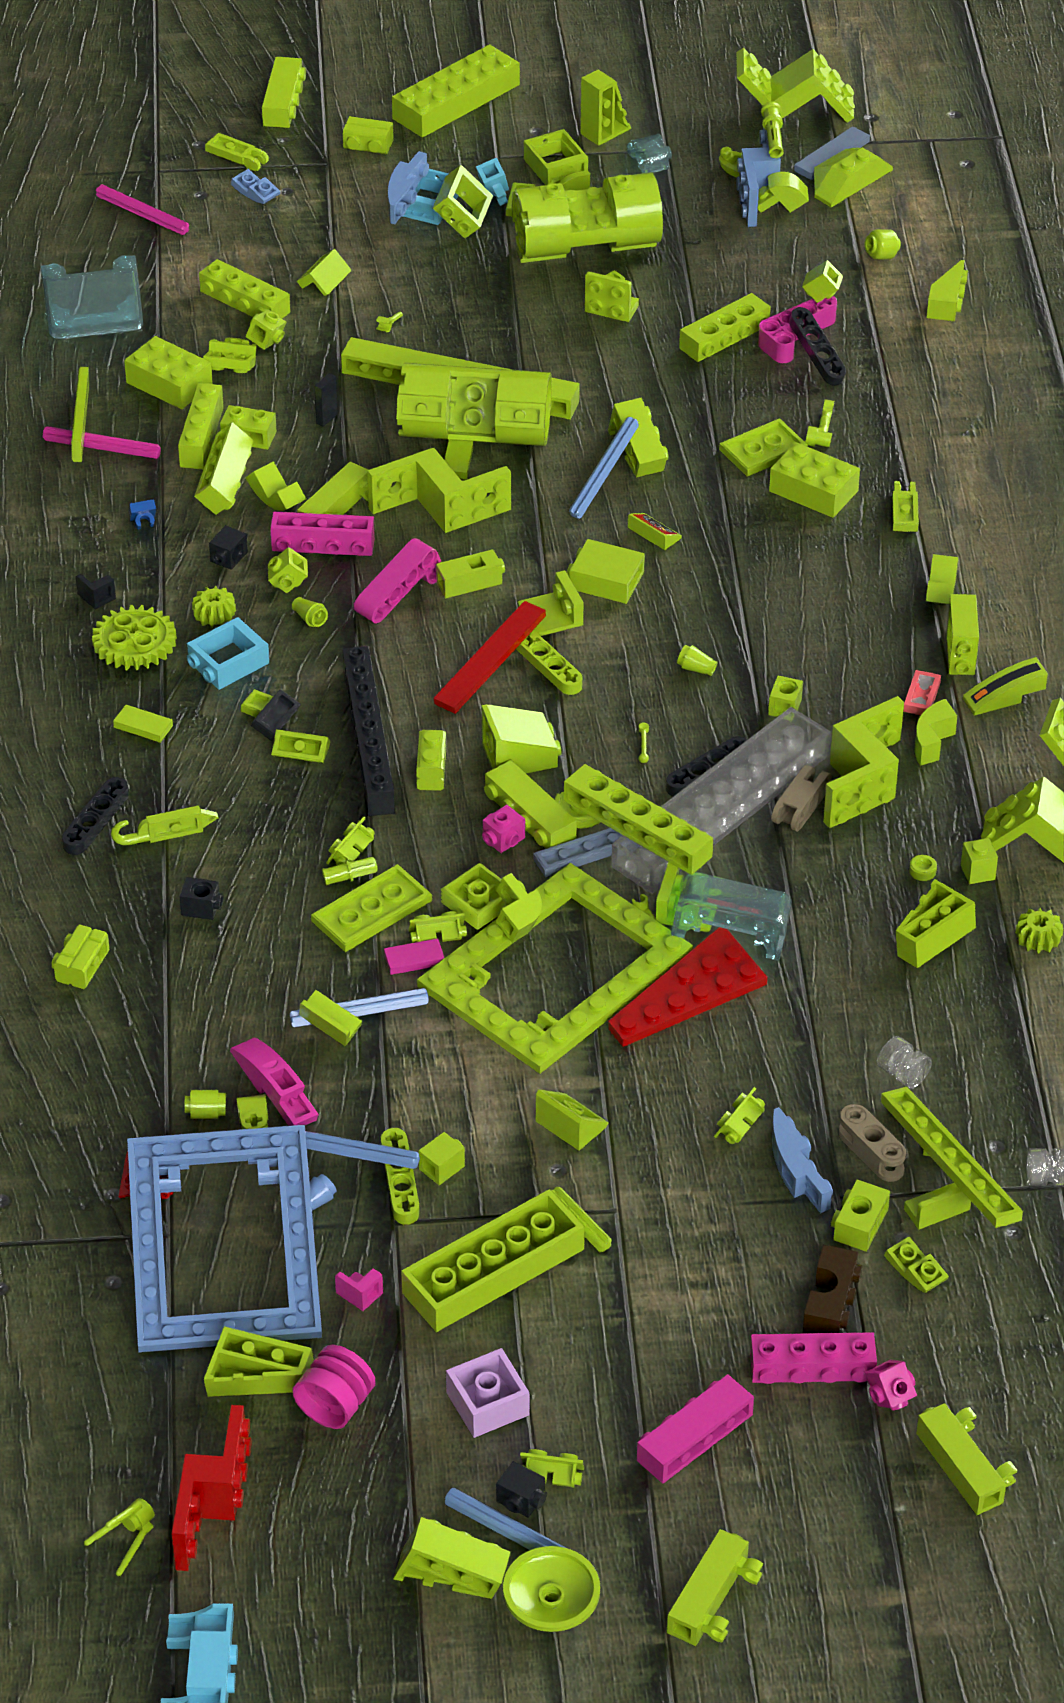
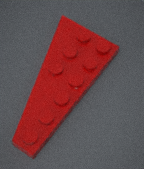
[608,924,768,1047]

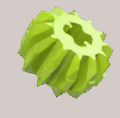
[192,586,236,628]
[1015,908,1063,954]

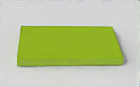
[311,864,432,952]

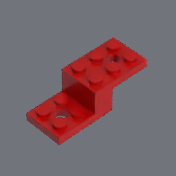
[172,1405,252,1571]

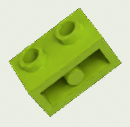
[220,405,277,450]

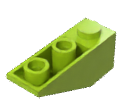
[927,260,968,321]

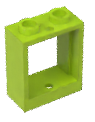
[524,129,588,185]
[433,165,493,238]
[946,594,979,675]

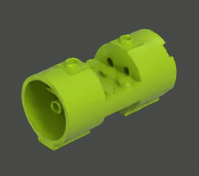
[512,172,663,263]
[396,363,552,446]

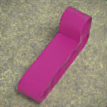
[758,296,837,363]
[354,538,441,624]

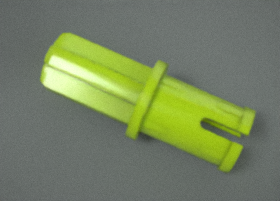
[322,857,378,886]

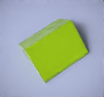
[536,1089,609,1151]

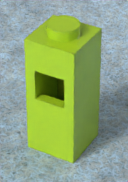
[436,549,505,599]

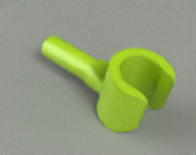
[376,312,403,332]
[632,894,656,920]

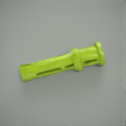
[761,102,784,158]

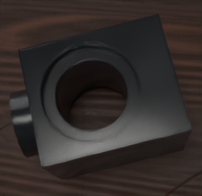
[209,525,248,570]
[180,877,223,920]

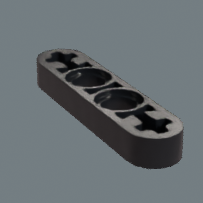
[789,307,846,386]
[666,736,751,798]
[62,777,129,855]

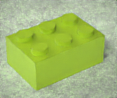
[124,336,213,409]
[769,442,860,518]

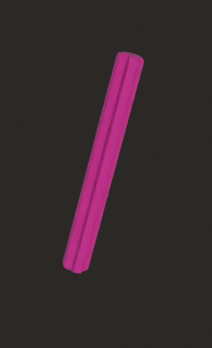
[96,184,189,235]
[43,426,161,459]

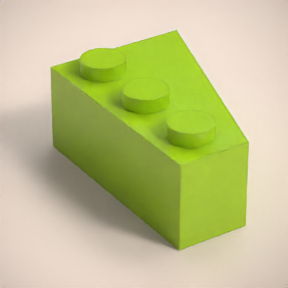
[580,70,631,146]
[608,397,668,477]
[896,879,976,968]
[204,1326,314,1397]
[394,1517,510,1599]

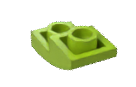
[884,1237,949,1293]

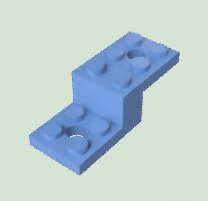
[736,128,781,227]

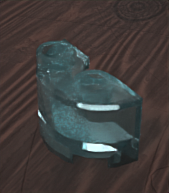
[626,134,672,173]

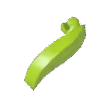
[719,147,741,177]

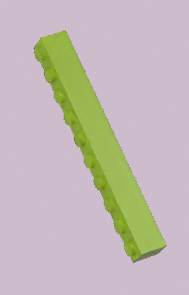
[341,337,580,420]

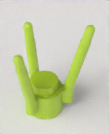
[84,1498,155,1576]

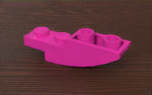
[230,1038,318,1126]

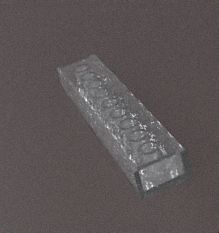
[611,707,831,894]

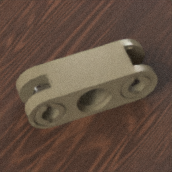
[772,764,832,832]
[839,1104,906,1182]

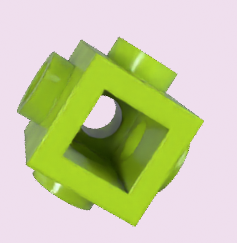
[246,309,287,350]
[268,547,308,593]

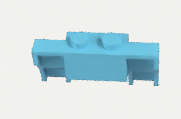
[161,1603,238,1703]

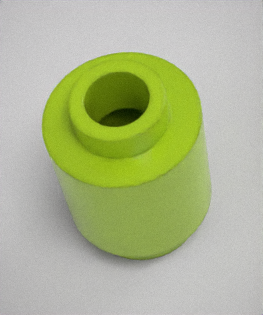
[185,1090,226,1119]

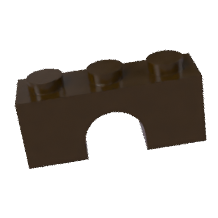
[803,1244,863,1334]

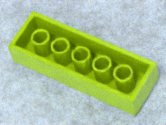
[392,44,520,138]
[401,1189,585,1332]

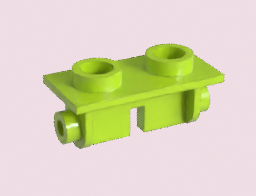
[326,816,375,865]
[408,911,467,943]
[714,1087,765,1144]
[520,1449,584,1488]

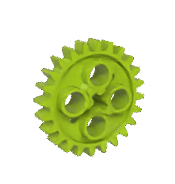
[92,605,177,670]

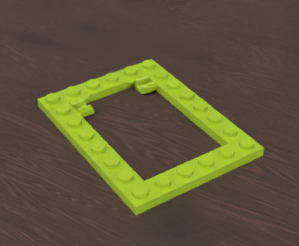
[417,863,693,1074]

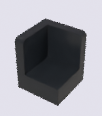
[76,574,116,610]

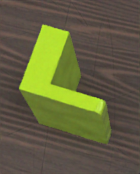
[297,248,351,296]
[299,990,362,1046]
[904,1183,971,1230]

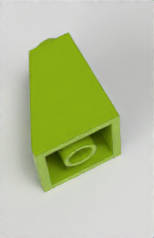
[482,704,561,773]

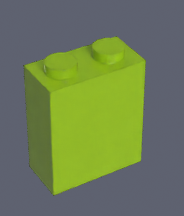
[567,539,645,604]

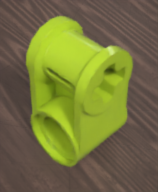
[237,1094,269,1130]

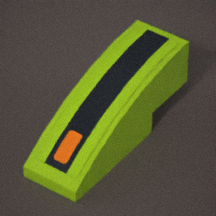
[963,657,1048,716]

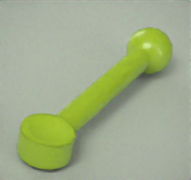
[638,723,649,763]

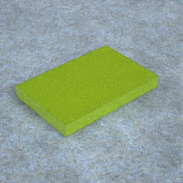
[719,418,808,477]

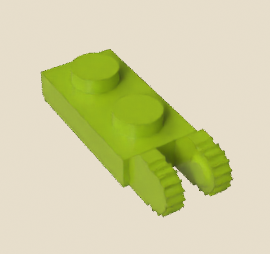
[205,133,269,172]
[892,481,919,532]

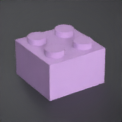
[446,1348,530,1438]

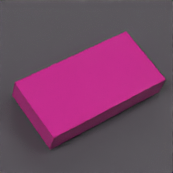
[384,938,445,975]

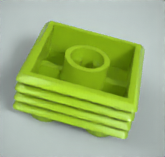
[441,863,508,929]

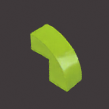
[245,461,306,511]
[926,554,959,604]
[915,699,958,766]

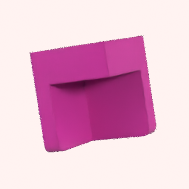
[335,1268,383,1311]

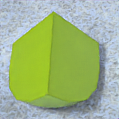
[558,170,590,191]

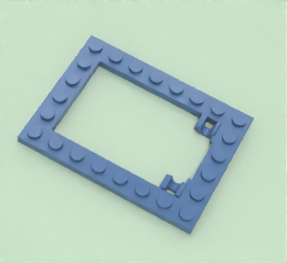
[127,1125,322,1352]

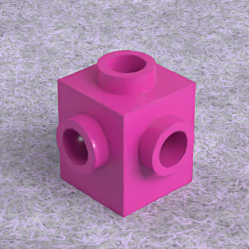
[482,805,525,853]
[865,1360,917,1410]

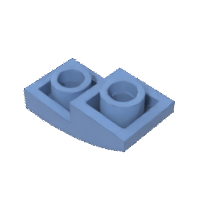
[231,169,281,204]

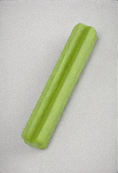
[551,1187,612,1252]

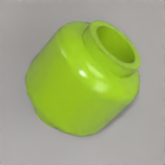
[864,229,901,259]

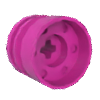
[293,1345,375,1429]

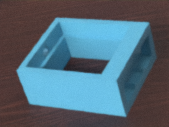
[403,169,458,225]
[187,617,269,690]

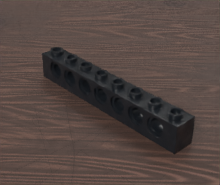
[343,646,395,816]

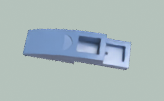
[388,151,429,224]
[772,1107,833,1213]

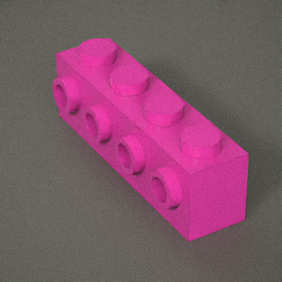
[271,512,375,556]
[750,1332,877,1384]
[637,1374,754,1484]

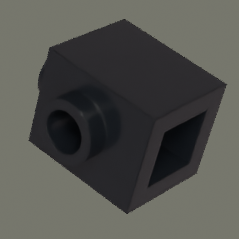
[496,1461,547,1518]

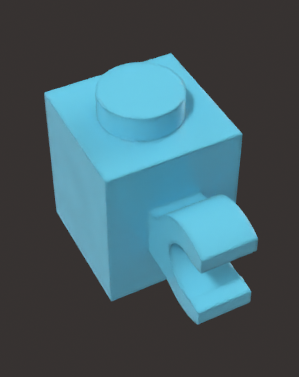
[476,158,509,206]

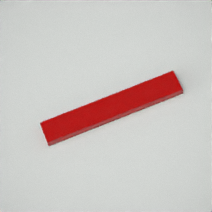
[433,601,546,714]

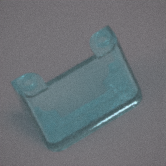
[41,255,143,339]
[671,872,792,960]

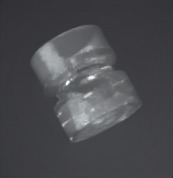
[877,1036,932,1089]
[1027,1148,1064,1187]

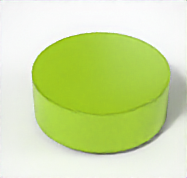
[909,855,937,881]

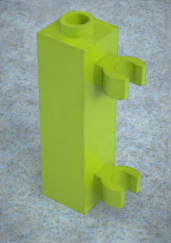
[297,462,368,515]
[916,1403,1017,1515]
[667,1529,763,1646]

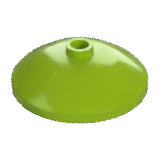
[503,1546,600,1632]

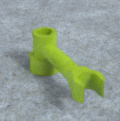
[805,399,835,447]

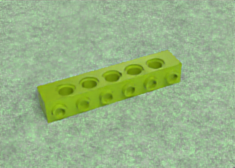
[564,764,713,875]

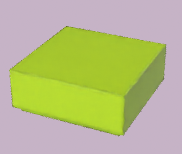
[241,689,274,717]

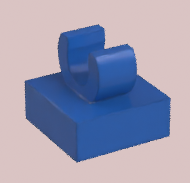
[128,499,156,529]

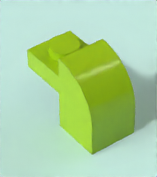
[758,172,809,213]
[496,873,542,943]

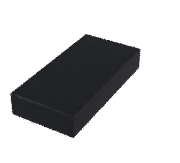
[314,373,338,427]
[250,689,301,741]

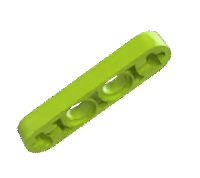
[516,630,583,695]
[381,1128,419,1225]

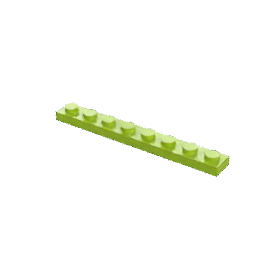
[881,1086,1023,1228]

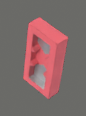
[903,670,941,715]

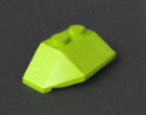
[814,147,893,207]

